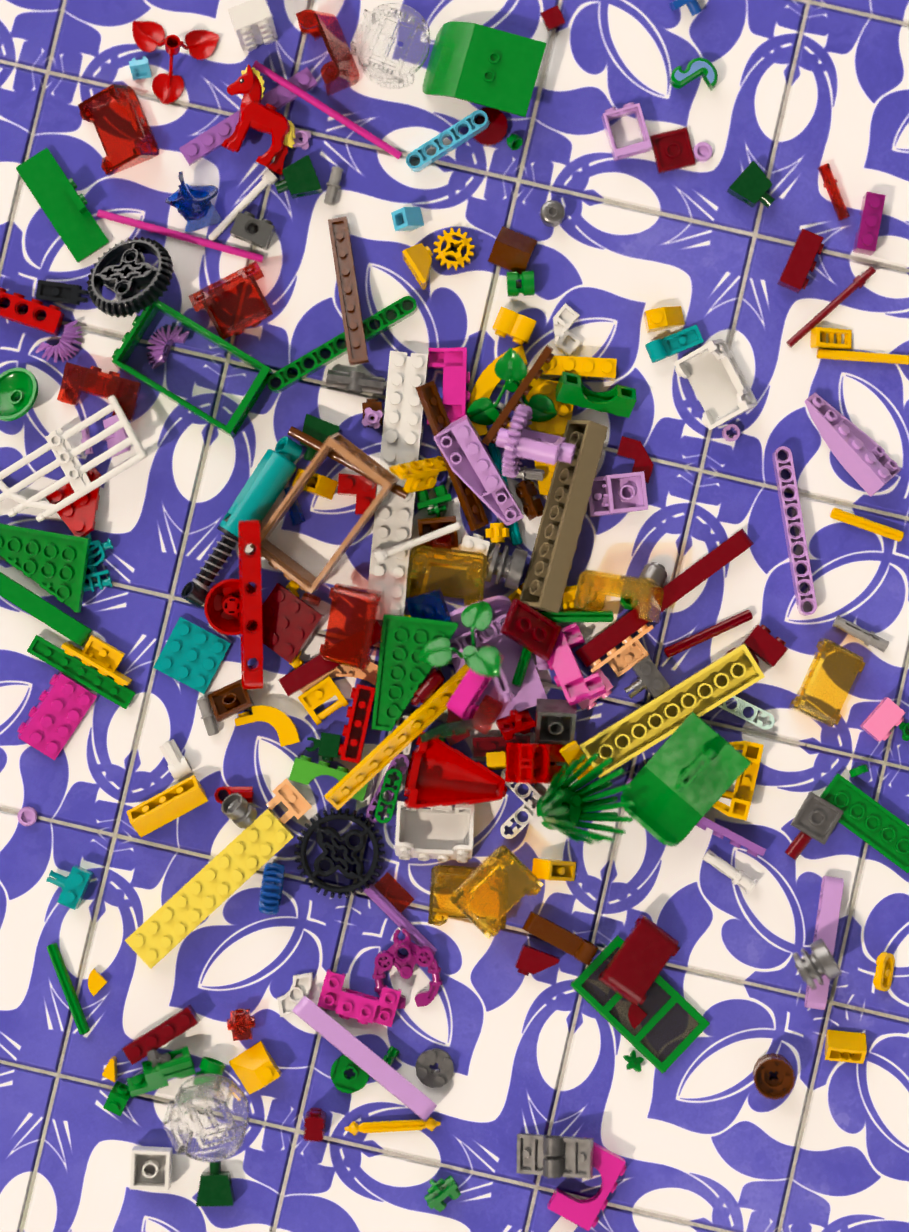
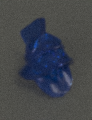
[165,171,222,233]

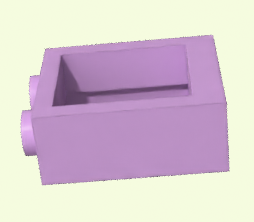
[602,102,652,161]

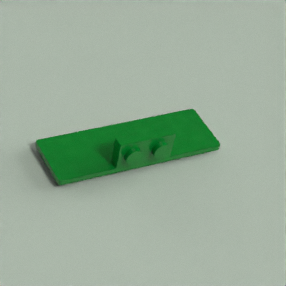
[16,148,109,263]

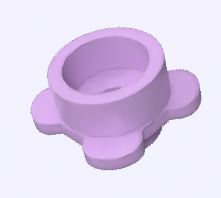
[293,129,311,150]
[362,408,383,429]

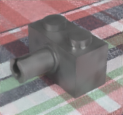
[624,656,670,699]

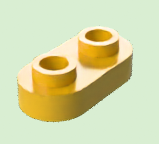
[873,952,895,992]

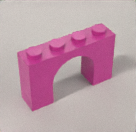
[547,1137,627,1231]

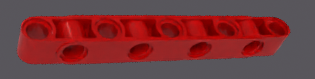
[238,520,263,690]

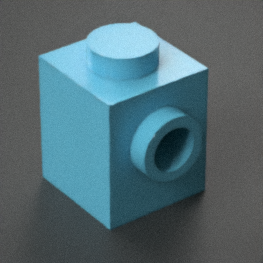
[391,207,424,231]

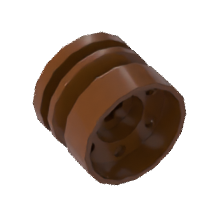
[753,1053,795,1099]

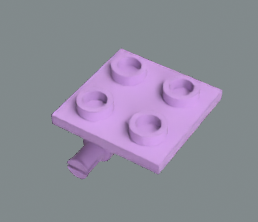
[81,415,131,458]

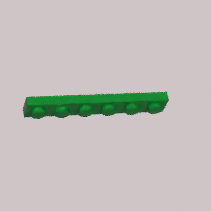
[27,635,136,709]

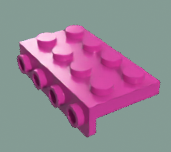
[17,672,97,760]

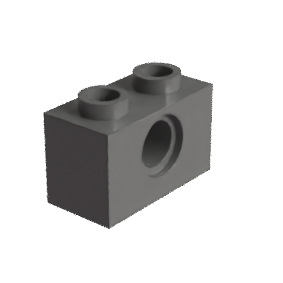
[230,211,275,251]

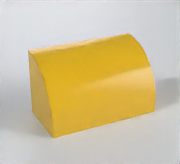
[825,1030,867,1064]

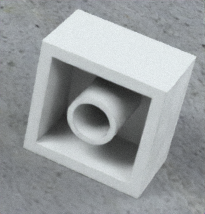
[130,1146,173,1191]

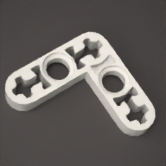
[500,768,541,839]

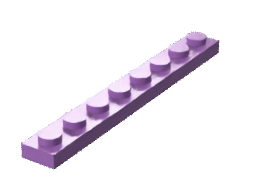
[179,67,318,165]
[625,777,767,857]

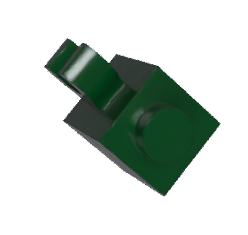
[306,732,341,761]

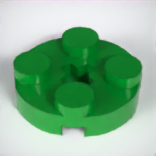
[330,1054,369,1093]

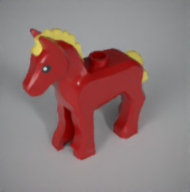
[221,64,296,176]

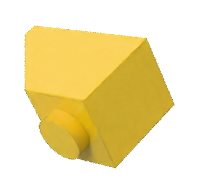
[643,306,685,333]
[292,468,338,500]
[531,858,576,881]

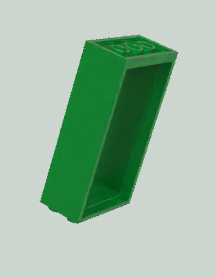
[112,300,273,438]

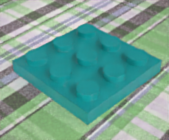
[153,617,231,694]

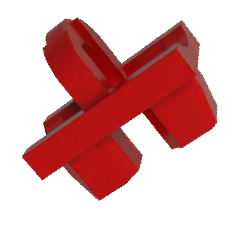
[496,709,536,740]

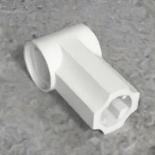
[159,739,193,780]

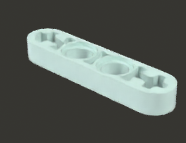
[718,696,775,730]

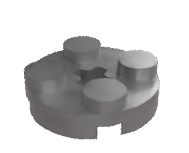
[415,1048,454,1088]

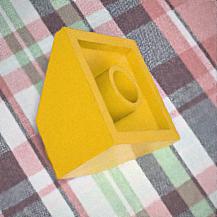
[402,243,433,290]
[229,1041,282,1094]

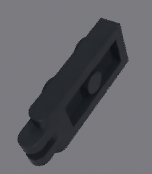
[36,280,89,305]

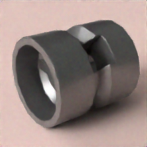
[221,793,257,828]

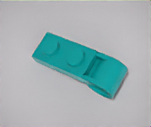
[645,324,704,363]

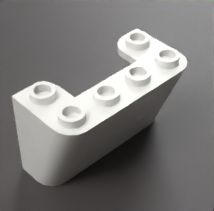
[395,801,475,863]

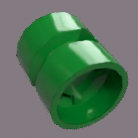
[506,270,535,297]
[193,1056,226,1091]

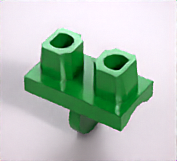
[417,485,452,517]
[424,1175,461,1212]

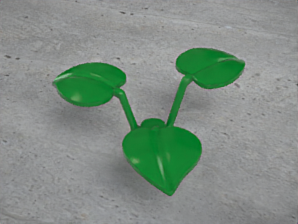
[466,348,557,425]
[419,601,501,677]

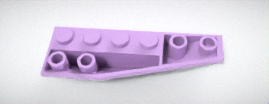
[804,393,901,497]
[433,415,524,526]

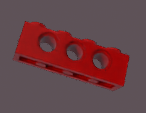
[0,287,64,336]

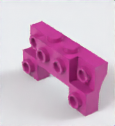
[427,347,470,425]
[547,622,607,706]
[317,969,402,1027]

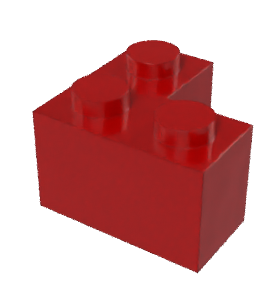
[337,474,377,517]

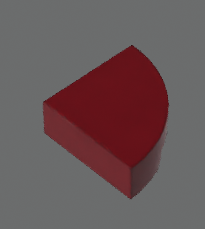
[628,1003,647,1029]

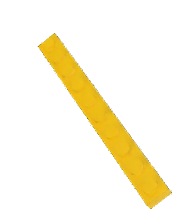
[324,664,470,811]

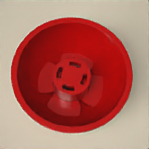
[204,578,256,635]

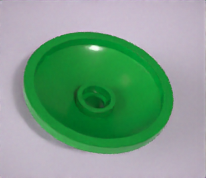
[0,367,38,421]

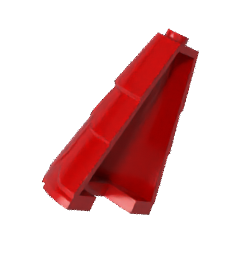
[404,732,507,809]

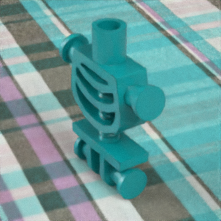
[83,533,114,594]

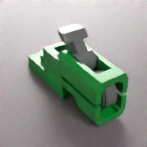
[127,1046,196,1097]

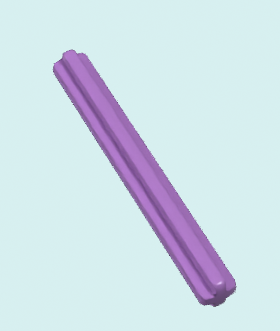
[364,883,437,953]

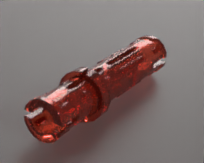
[818,163,850,221]

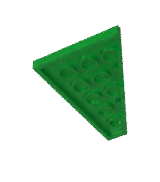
[0,523,91,613]
[372,614,459,731]

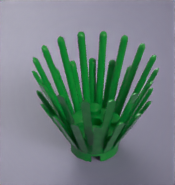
[536,753,635,844]

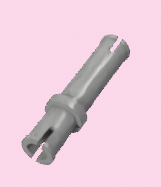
[832,615,889,652]

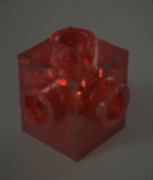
[227,1009,255,1041]

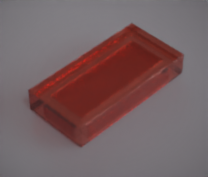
[374,872,415,913]

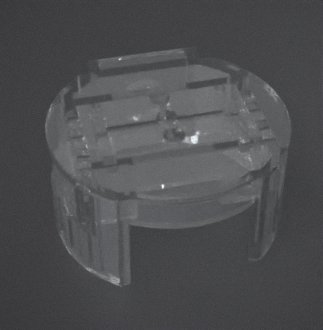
[350,3,431,89]
[163,1074,250,1162]

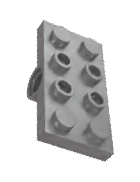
[517,1133,593,1179]

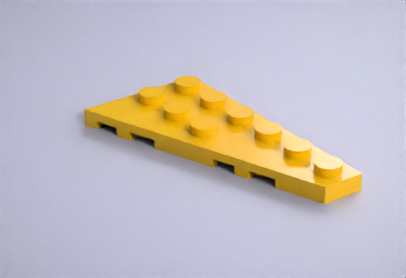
[521,378,574,496]

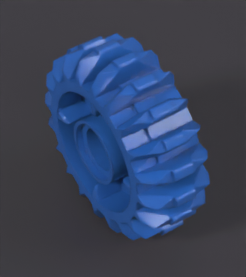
[259,862,285,915]

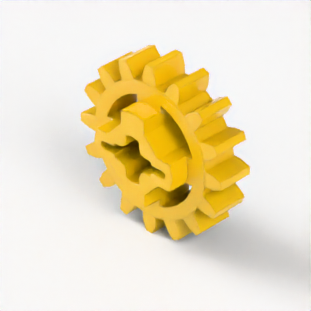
[433,228,474,270]

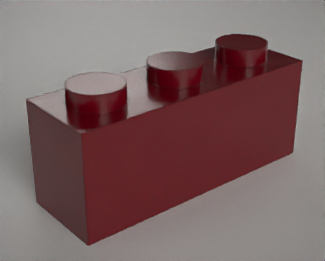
[777,229,824,293]

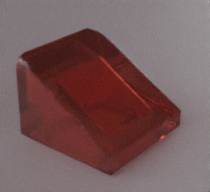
[430,534,452,549]

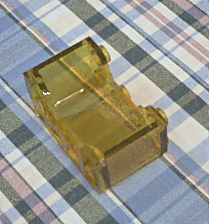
[573,570,664,623]

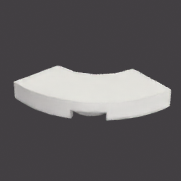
[277,972,313,1017]

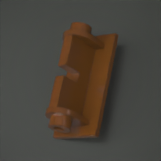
[515,479,544,521]

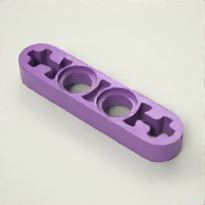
[366,754,409,823]

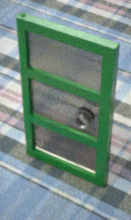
[570,935,710,1074]

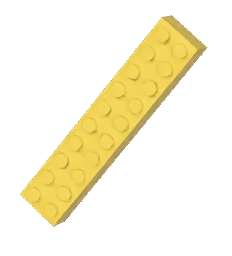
[579,644,765,778]
[125,808,295,969]

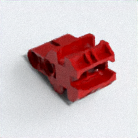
[505,743,567,784]

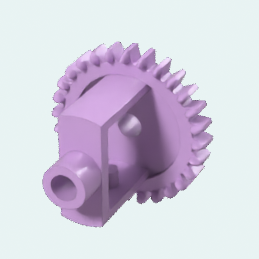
[496,404,576,478]

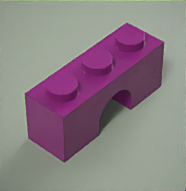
[853,192,886,256]

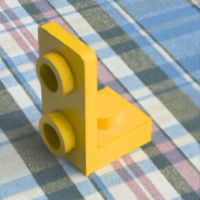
[559,740,594,780]

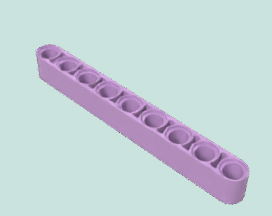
[772,446,817,616]
[292,996,437,1121]

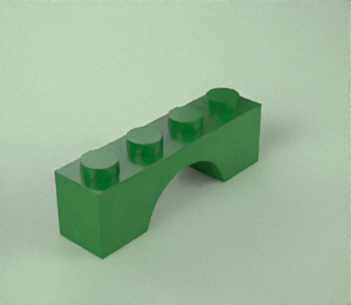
[556,371,636,418]

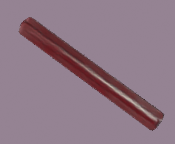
[664,610,753,657]

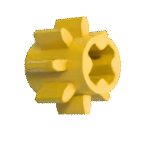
[485,523,509,543]

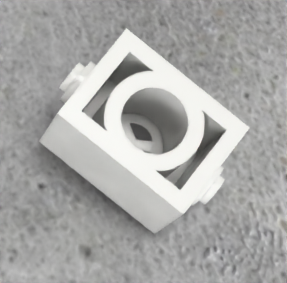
[458,533,491,565]

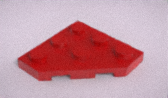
[46,467,102,537]

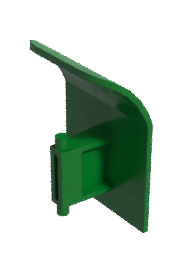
[422,21,547,117]
[621,711,752,846]

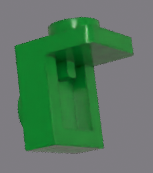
[103,1081,131,1116]

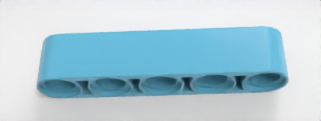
[406,110,489,172]

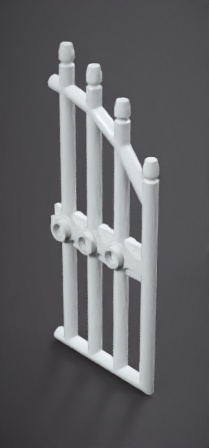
[0,395,148,522]

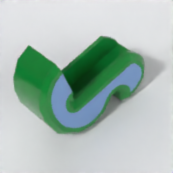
[670,57,718,91]

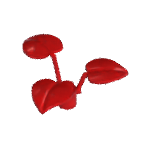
[132,21,219,105]

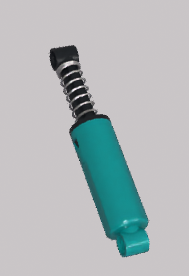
[181,436,302,607]

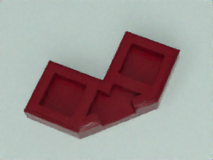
[617,436,654,484]

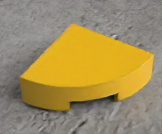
[88,968,108,996]

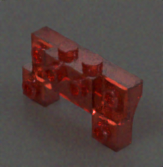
[57,362,142,422]

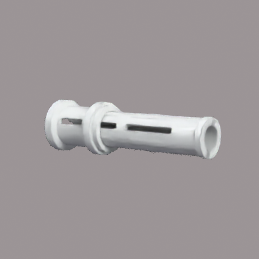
[702,849,758,895]

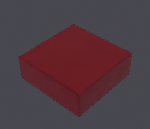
[540,5,566,32]

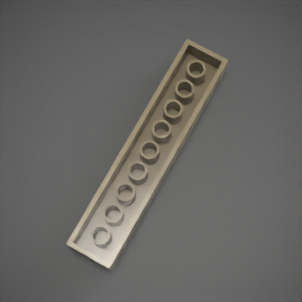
[520,420,608,613]

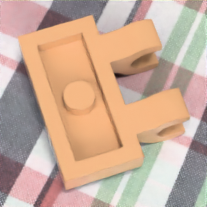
[266,778,312,824]

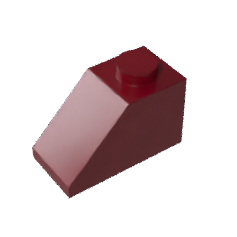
[515,944,560,976]

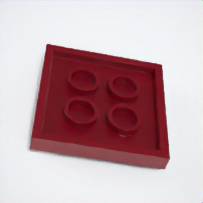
[252,583,324,663]

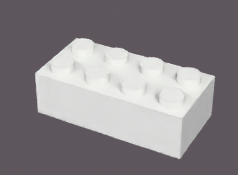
[227,0,278,51]

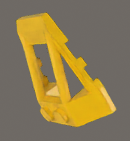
[712,741,764,821]

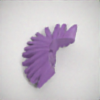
[35,320,82,363]
[146,325,190,369]

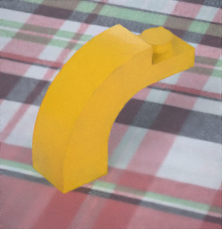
[234,705,301,747]

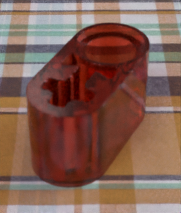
[469,694,504,735]

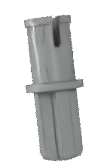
[324,166,344,206]
[508,466,545,481]
[197,697,219,736]

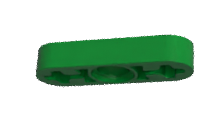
[375,768,403,823]

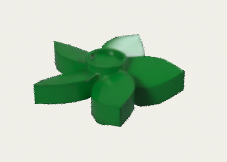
[623,1050,644,1072]

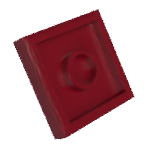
[650,127,696,174]

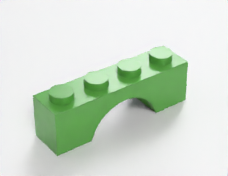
[289,755,369,801]

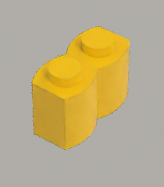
[492,307,537,345]

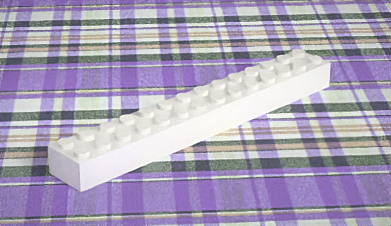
[365,351,428,621]

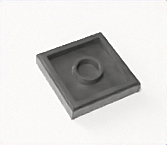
[790,792,844,845]

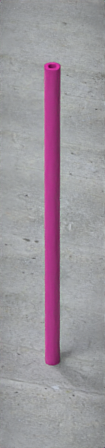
[252,61,402,159]
[97,209,264,263]

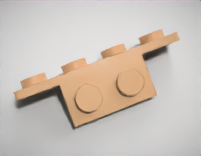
[589,624,654,677]

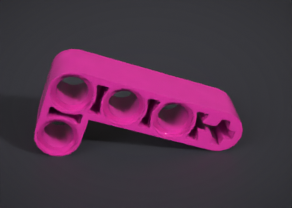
[447,645,504,720]

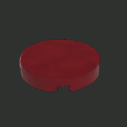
[473,107,508,146]

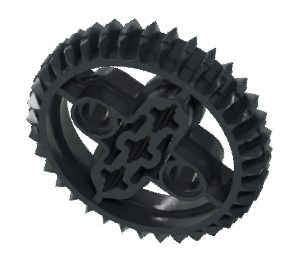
[87,236,174,318]
[294,808,385,898]

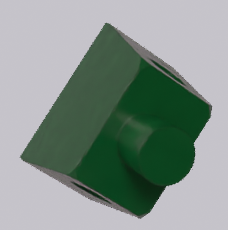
[274,155,322,198]
[727,161,775,208]
[300,414,341,462]
[196,1160,235,1207]

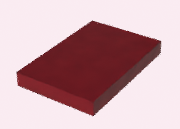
[500,598,562,661]

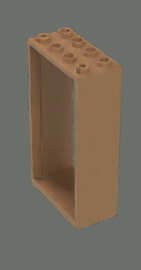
[250,432,399,593]

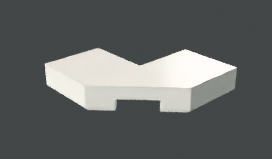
[553,303,582,356]

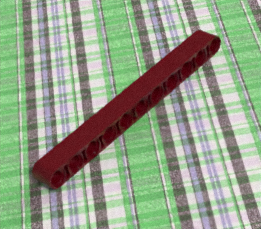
[575,529,754,668]

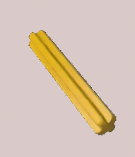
[830,508,904,541]

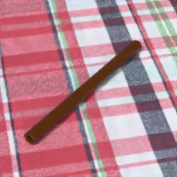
[287,426,409,499]

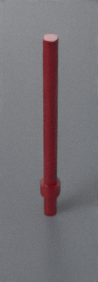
[786,266,876,348]

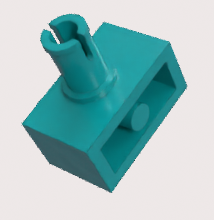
[46,865,94,910]

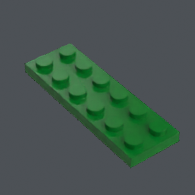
[819,773,909,873]

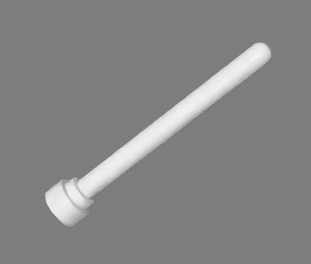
[208,169,278,241]
[372,522,461,565]

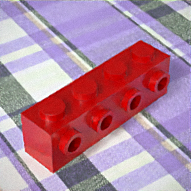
[338,684,376,764]

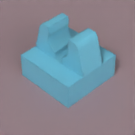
[129,56,152,80]

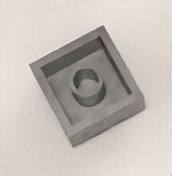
[535,699,577,745]

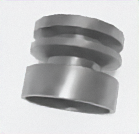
[486,543,528,590]
[792,938,842,990]

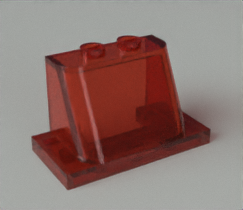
[188,261,273,340]

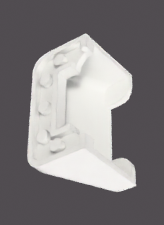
[674,339,757,430]

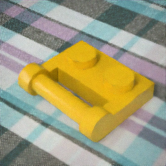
[298,676,349,726]

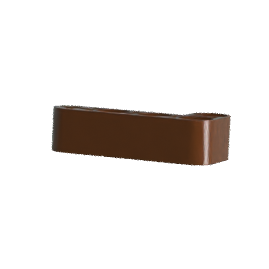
[522,911,599,966]

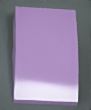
[587,471,649,517]

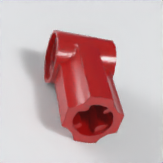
[214,786,253,804]

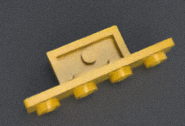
[389,456,447,493]
[61,635,132,686]

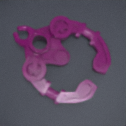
[372,929,443,1009]

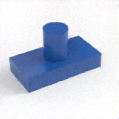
[669,0,702,16]

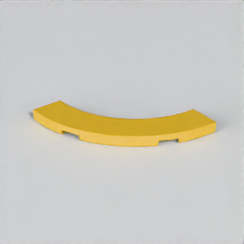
[467,345,528,436]

